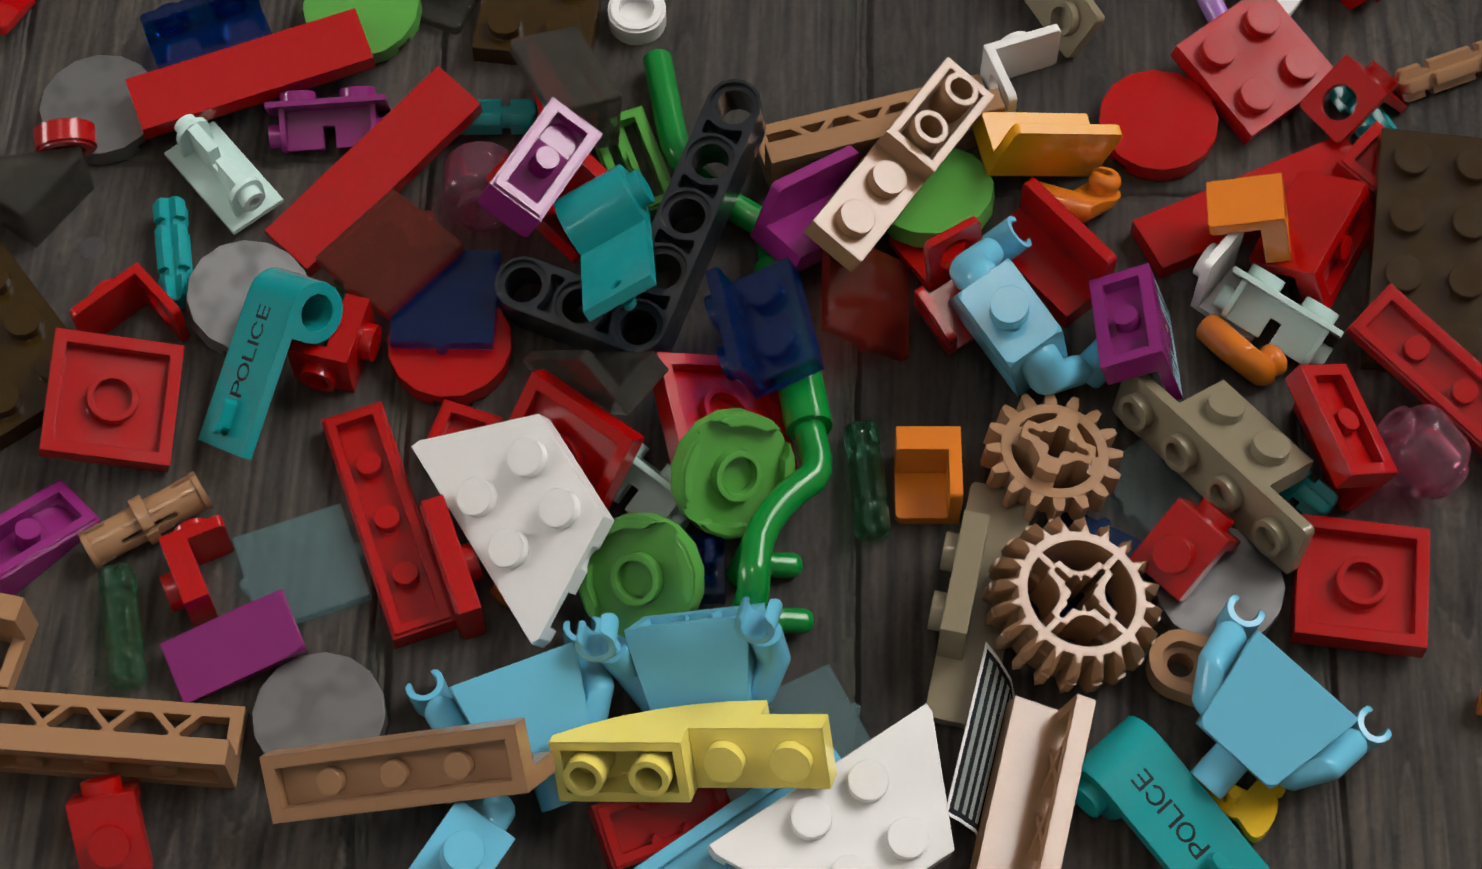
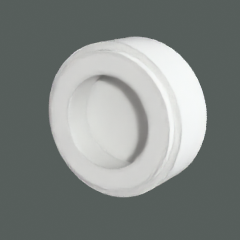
[608,0,667,45]

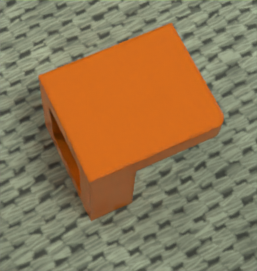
[1206,173,1291,263]
[893,426,963,524]

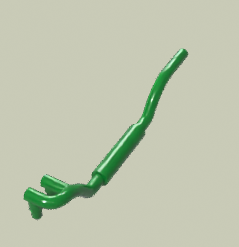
[643,49,833,634]

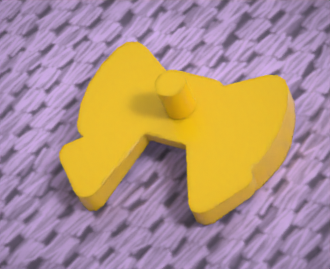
[1196,757,1285,843]

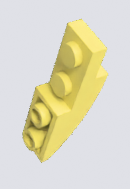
[548,700,837,802]

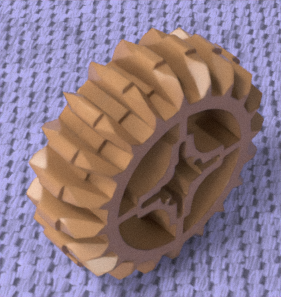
[982,516,1163,694]

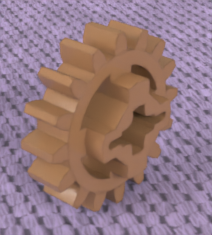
[980,394,1123,522]

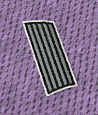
[947,642,1015,835]

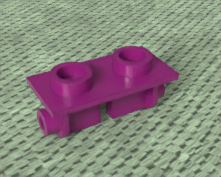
[264,86,391,154]

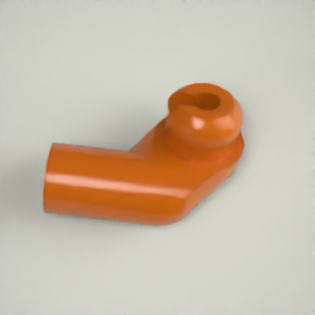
[1039,167,1121,223]
[1196,314,1288,386]

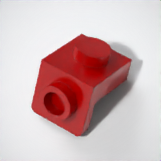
[287,294,382,393]
[1130,498,1241,601]
[158,515,234,628]
[65,773,154,869]

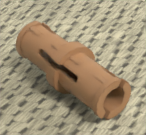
[77,471,213,569]

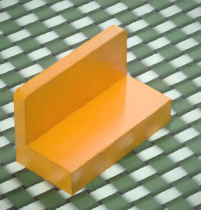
[971,112,1123,177]

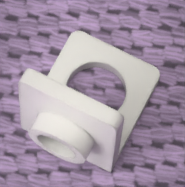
[980,24,1061,112]
[1190,232,1271,342]

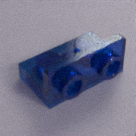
[140,0,272,69]
[704,257,824,399]

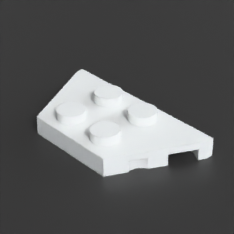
[411,414,614,648]
[708,703,955,869]

